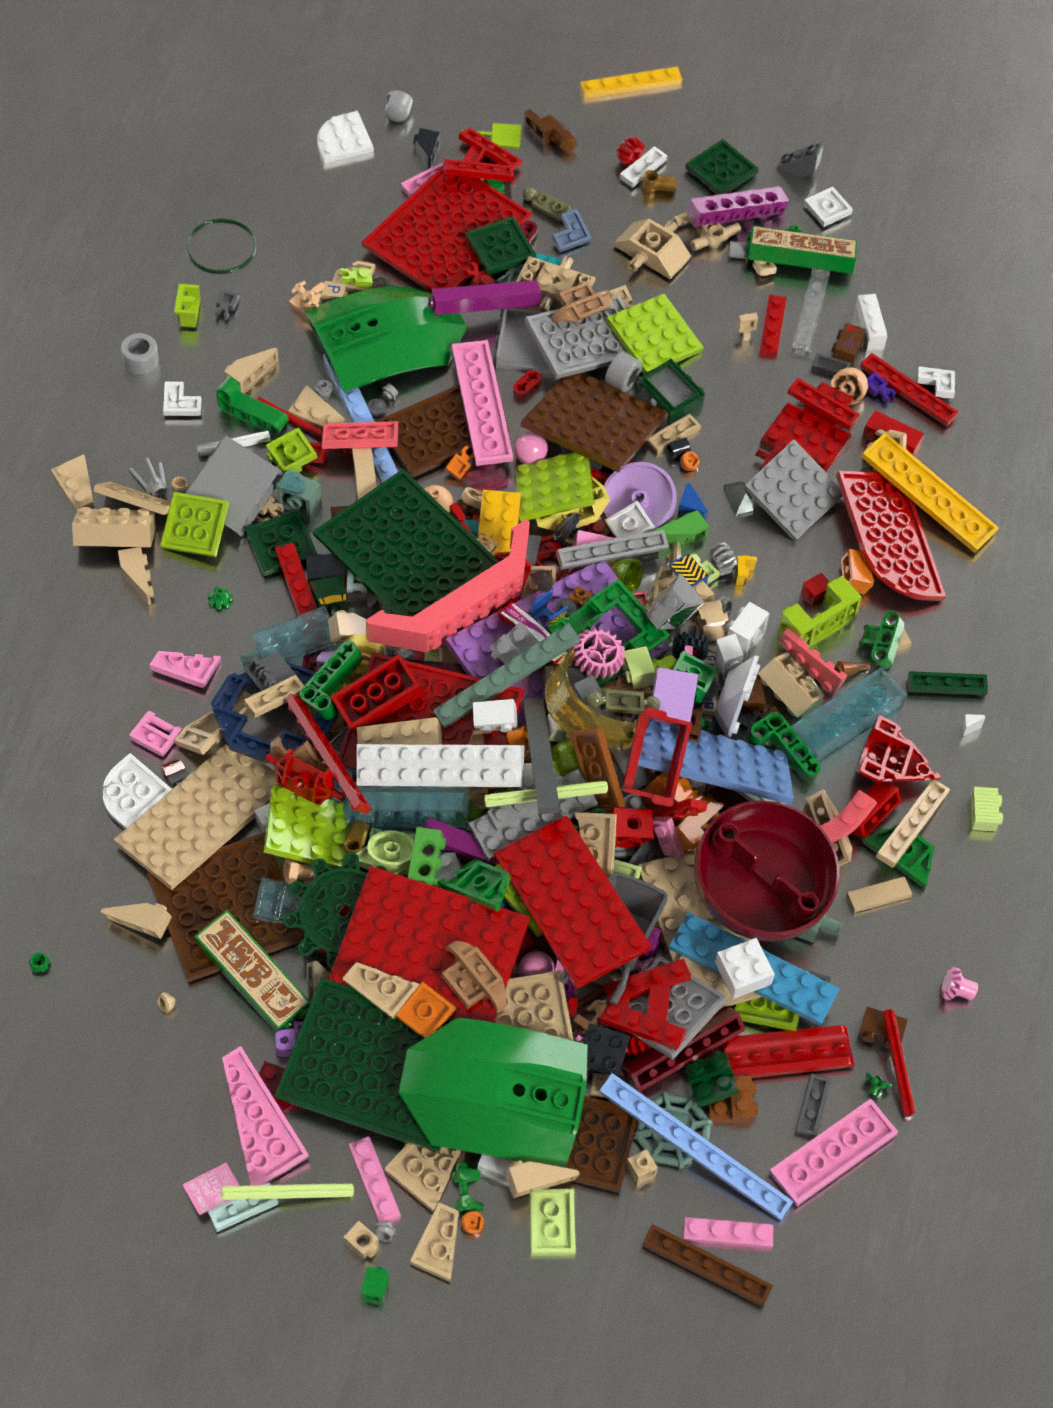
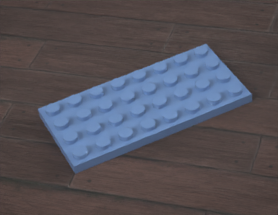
[633,719,794,805]

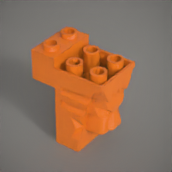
[641,772,724,853]

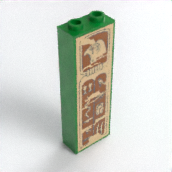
[745,226,857,274]
[194,910,311,1032]

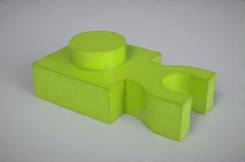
[339,268,373,287]

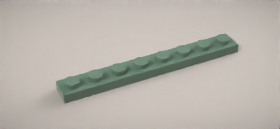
[433,623,580,728]

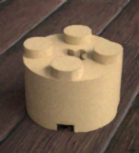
[691,600,729,642]

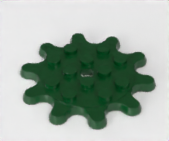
[283,852,388,969]

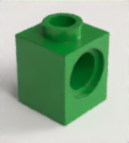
[361,1266,390,1304]

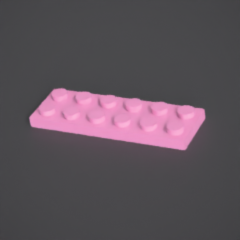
[769,1099,898,1207]

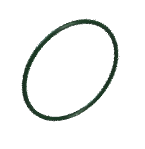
[186,218,256,273]

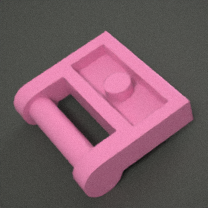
[129,711,183,757]

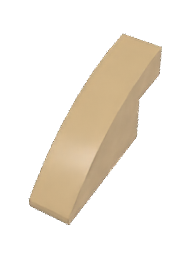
[352,448,376,499]

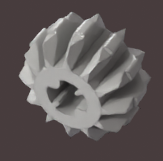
[708,542,737,576]

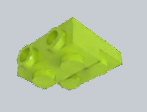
[266,427,318,474]

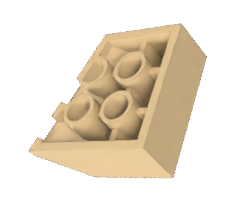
[758,651,824,718]

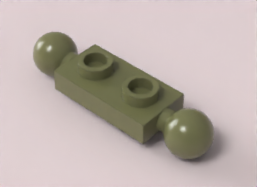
[523,187,571,222]
[587,689,660,714]

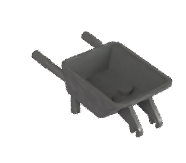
[559,872,668,1005]

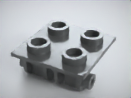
[243,651,298,691]

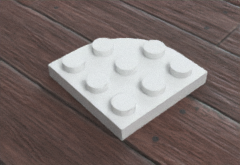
[317,111,374,164]
[103,753,172,829]

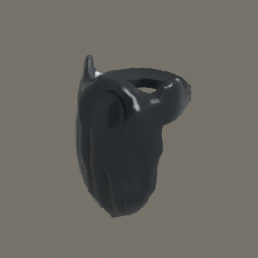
[553,513,581,549]

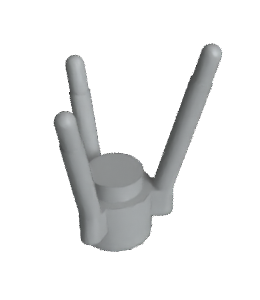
[129,457,168,497]

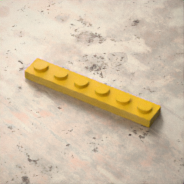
[580,67,682,99]

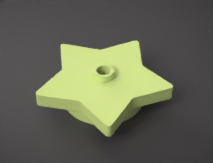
[356,828,429,876]

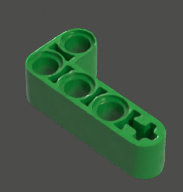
[216,376,289,435]
[300,641,363,720]
[747,712,821,783]

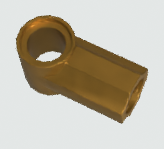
[641,170,677,194]
[344,820,370,854]

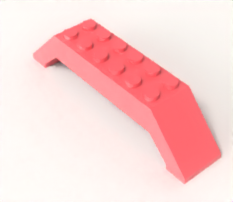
[366,519,530,652]

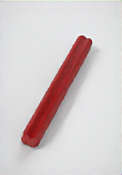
[883,1009,915,1116]

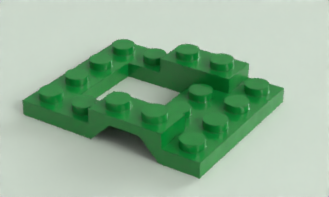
[546,579,670,687]

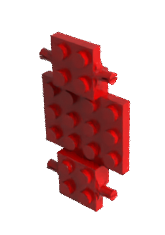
[755,381,854,473]

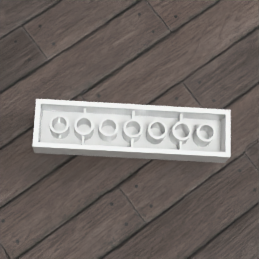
[357,744,524,787]

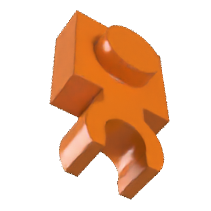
[444,446,474,481]

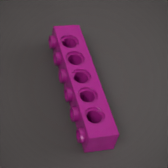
[686,186,789,226]

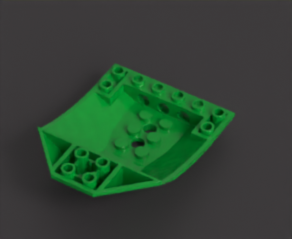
[304,286,467,393]
[398,1018,587,1168]

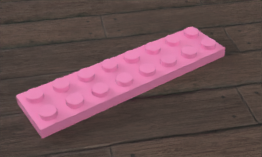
[452,340,513,466]

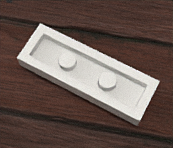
[620,146,667,188]

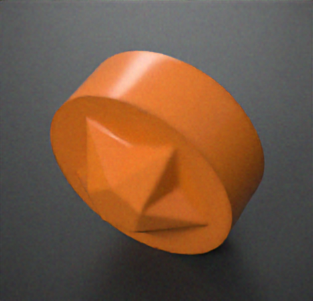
[680,451,700,471]
[461,1211,484,1234]

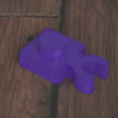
[867,372,896,403]

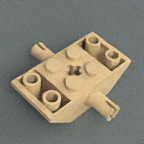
[613,219,691,279]
[516,256,596,313]

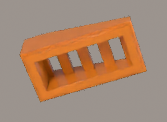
[507,723,529,749]

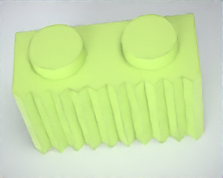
[622,646,656,690]
[971,787,1003,832]

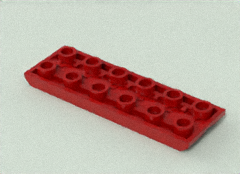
[722,1025,855,1078]

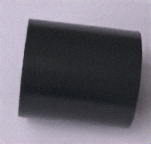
[667,437,691,459]

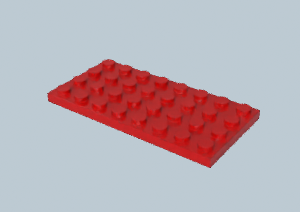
[494,815,651,989]

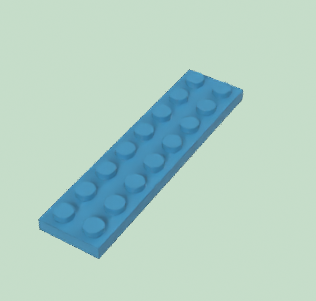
[669,912,840,1026]

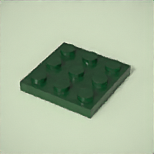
[685,139,759,195]
[465,216,536,276]
[245,511,317,576]

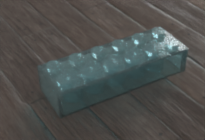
[791,667,907,762]
[343,786,472,830]

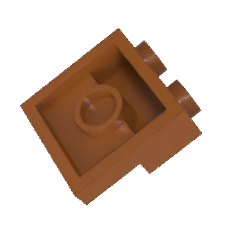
[708,1076,758,1123]

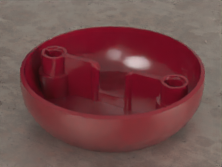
[694,801,840,942]

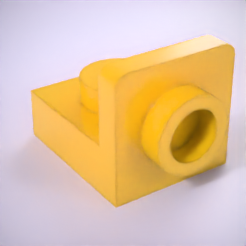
[735,555,757,586]

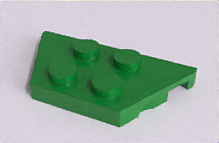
[862,824,935,889]
[438,861,511,911]

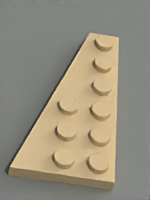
[384,1143,461,1213]

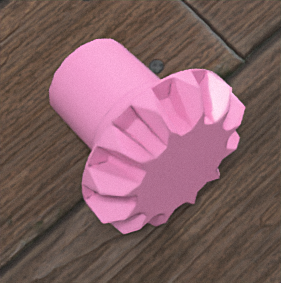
[941,967,978,1000]

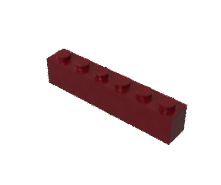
[621,1006,745,1092]

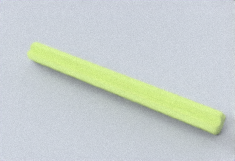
[484,781,608,807]
[221,1183,354,1200]

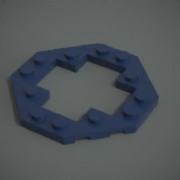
[211,662,337,763]

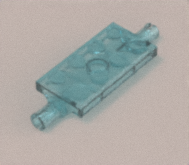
[239,606,338,667]

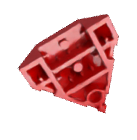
[856,715,942,782]

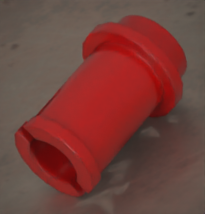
[590,467,611,486]

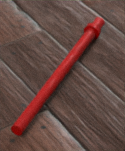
[257,397,352,455]

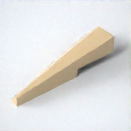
[645,541,681,611]

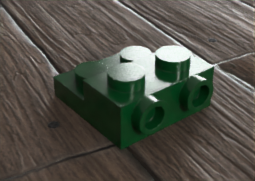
[685,1051,739,1108]

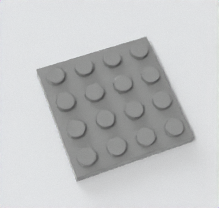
[743,440,842,542]
[629,956,727,1060]

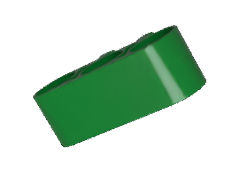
[859,611,904,670]

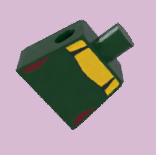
[310,575,348,617]

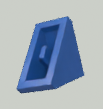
[678,483,708,521]

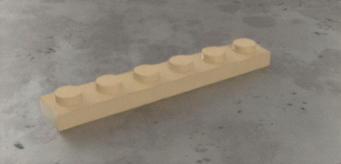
[876,780,950,868]

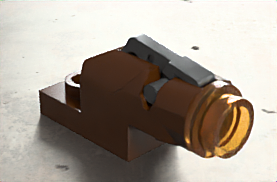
[524,109,577,152]

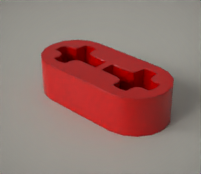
[513,370,541,400]

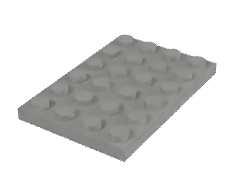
[524,294,629,379]

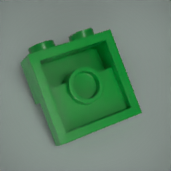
[673,651,718,703]

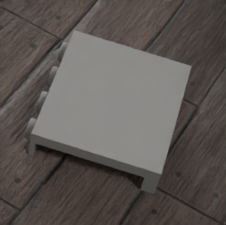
[493,308,553,375]
[185,436,284,537]

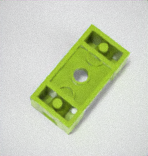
[777,576,862,647]

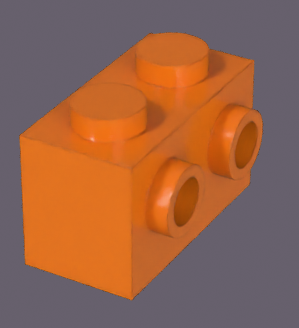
[841,549,874,595]

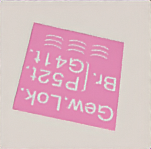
[182,1163,240,1215]

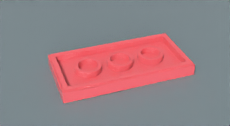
[322,421,398,449]

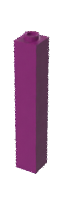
[428,280,541,315]
[421,818,499,867]

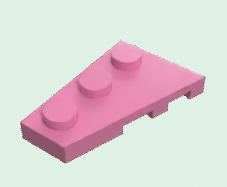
[150,651,221,689]

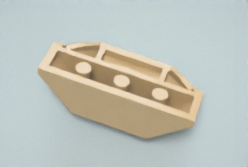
[802,790,852,867]

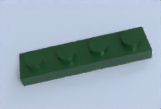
[908,671,988,695]

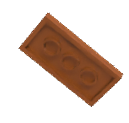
[569,727,626,810]

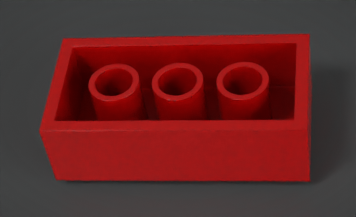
[331,654,424,736]

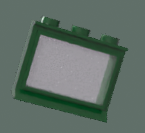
[635,358,705,425]

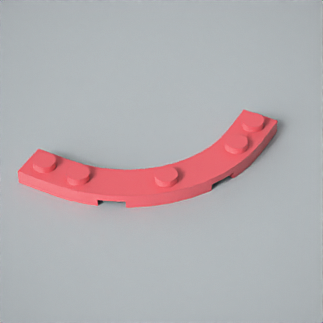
[820,790,877,844]

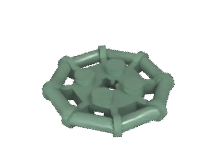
[633,1091,713,1169]

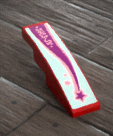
[498,602,569,666]

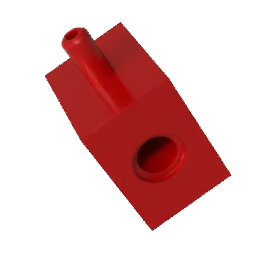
[606,808,656,849]

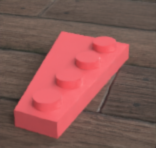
[779,628,848,696]

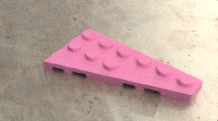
[222,1046,310,1186]

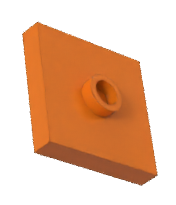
[395,982,456,1039]

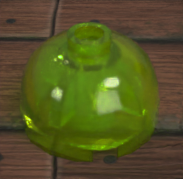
[610,557,643,592]
[551,739,582,777]

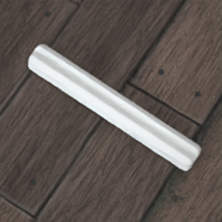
[197,431,270,457]

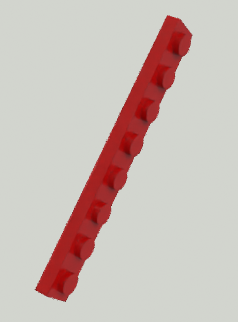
[285,693,372,814]

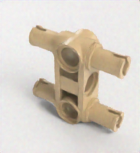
[672,211,741,251]

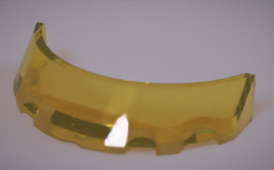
[545,647,637,749]

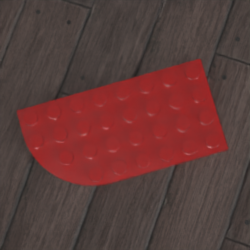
[836,470,946,601]

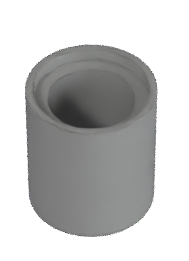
[729,241,747,259]

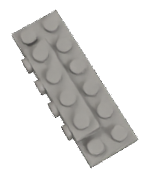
[469,769,598,861]

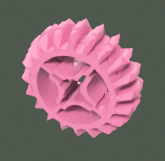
[571,627,625,680]

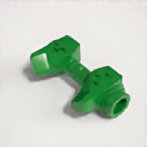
[452,1163,484,1215]

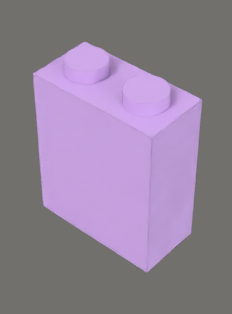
[652,668,698,723]

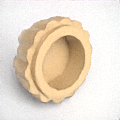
[171,476,189,493]
[157,993,176,1013]

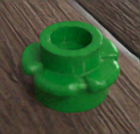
[29,952,50,973]

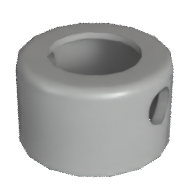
[120,333,159,375]
[605,351,642,393]

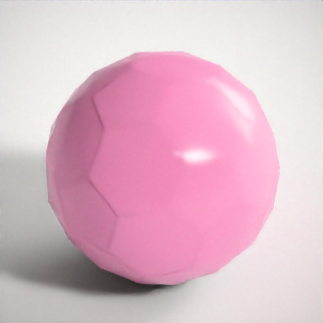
[515,432,548,464]
[517,951,555,977]

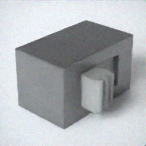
[168,768,188,788]

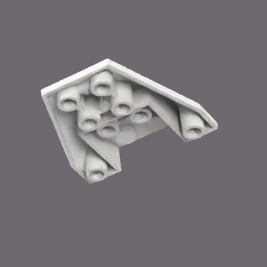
[714,655,760,739]

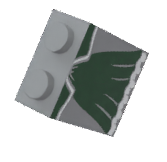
[646,574,705,629]

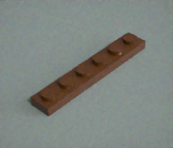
[642,1224,773,1307]

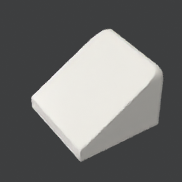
[962,714,985,736]

